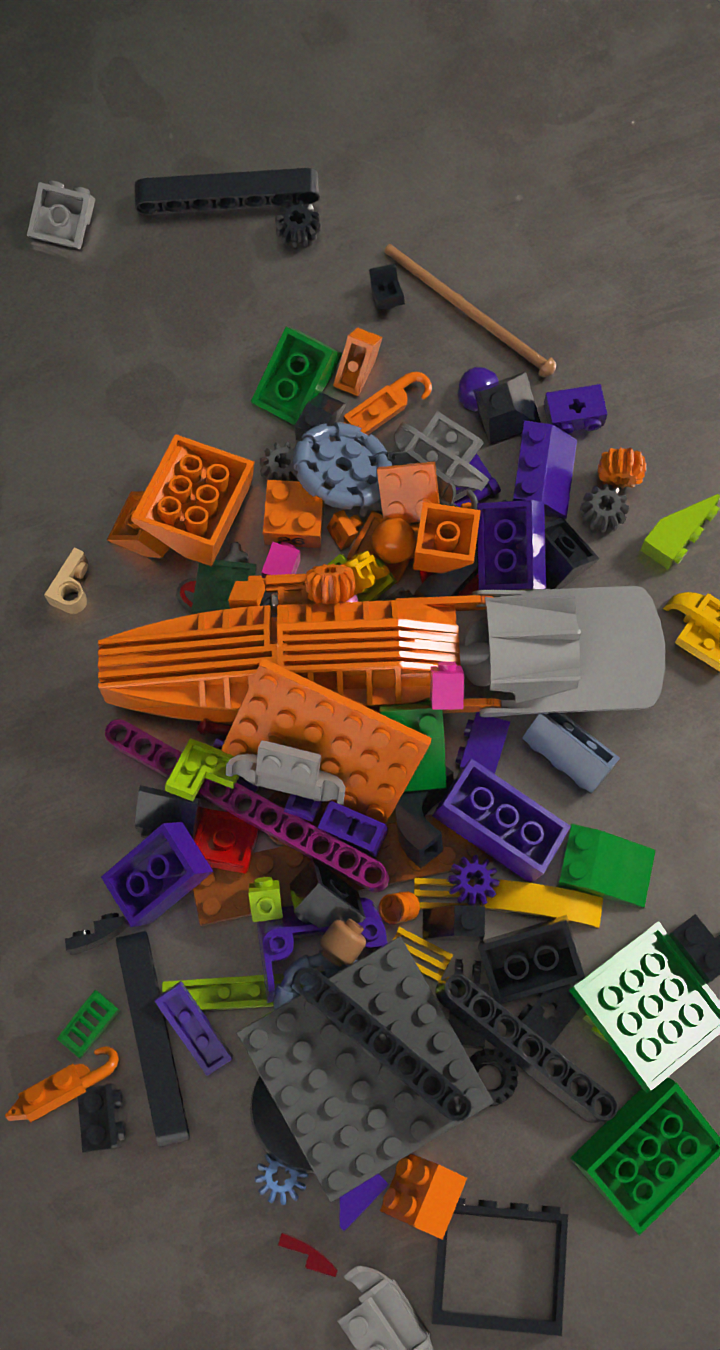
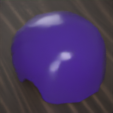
[458,367,499,412]

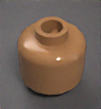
[320,918,366,967]

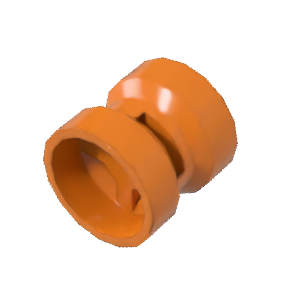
[379,891,420,924]

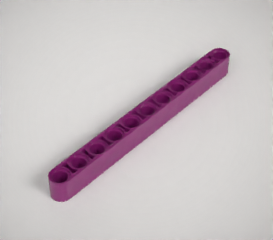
[105,719,389,893]

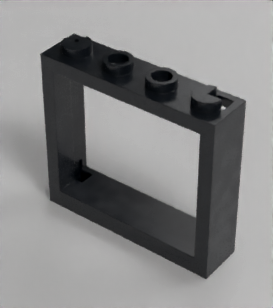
[431,1198,568,1336]

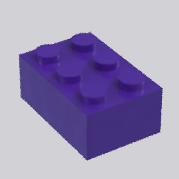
[101,822,214,927]

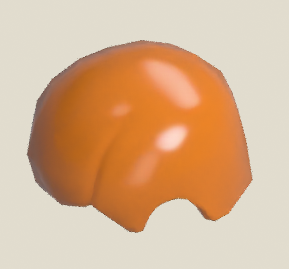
[372,518,416,564]

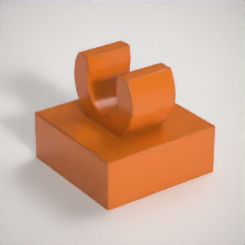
[326,510,364,550]

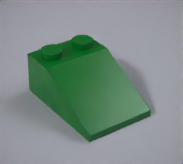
[250,326,343,425]
[379,700,446,792]
[556,824,656,908]

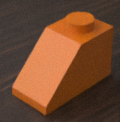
[333,327,383,396]

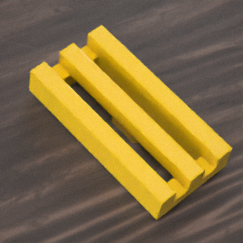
[414,878,475,910]
[393,927,453,983]

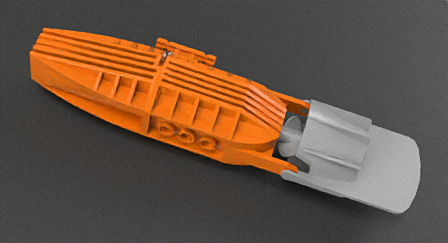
[98,574,665,724]

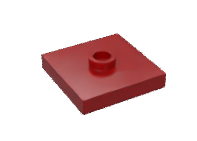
[194,808,260,874]

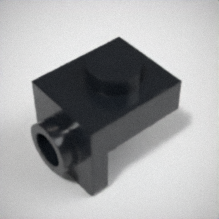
[369,264,405,310]

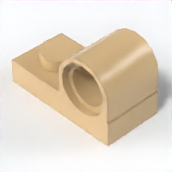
[44,547,88,614]

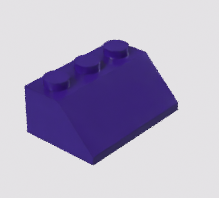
[512,420,577,519]
[477,500,546,590]

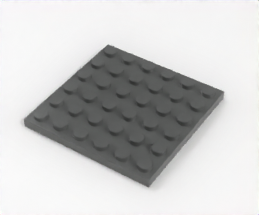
[236,937,494,1202]

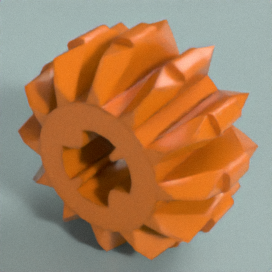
[598,447,646,489]
[305,563,355,605]

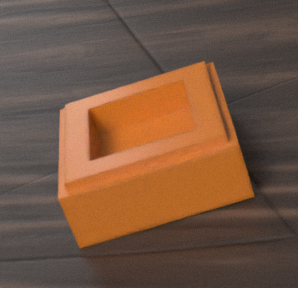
[228,581,266,608]

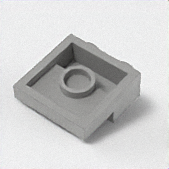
[27,180,96,250]

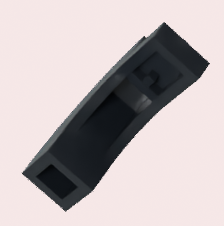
[395,765,454,868]

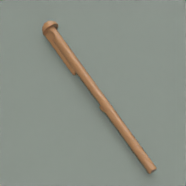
[384,244,556,377]

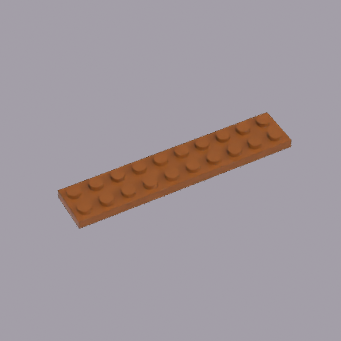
[193,814,494,927]

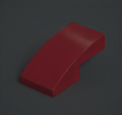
[278,1232,338,1277]

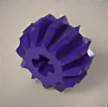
[447,855,499,906]

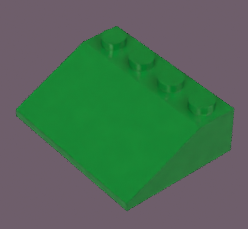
[570,1077,720,1236]

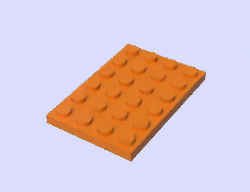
[221,658,432,824]

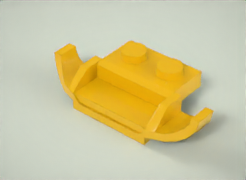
[663,592,720,672]

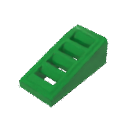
[57,989,121,1059]

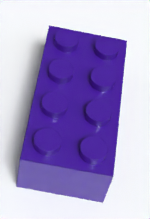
[432,758,571,883]

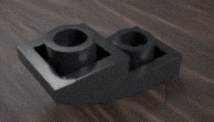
[65,913,128,954]

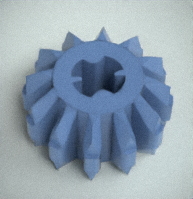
[255,1153,308,1205]

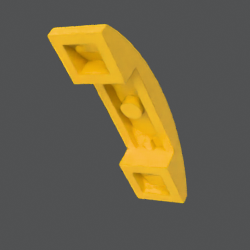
[480,879,603,928]

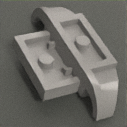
[394,411,489,491]
[226,740,345,805]
[338,1266,433,1350]

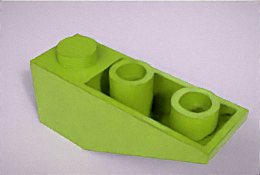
[640,494,720,569]

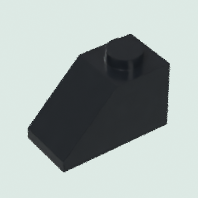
[295,392,346,441]
[422,905,485,942]

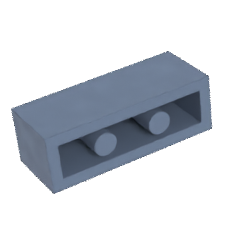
[522,713,620,794]

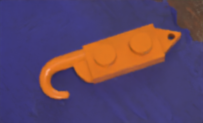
[343,372,432,435]
[5,1047,119,1123]

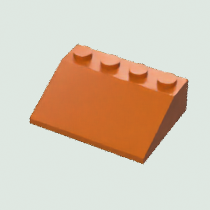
[131,434,254,567]

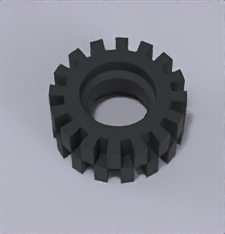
[469,1048,519,1107]

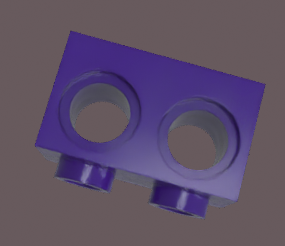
[318,800,389,858]

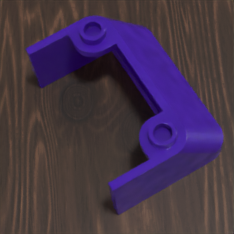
[257,897,388,1003]

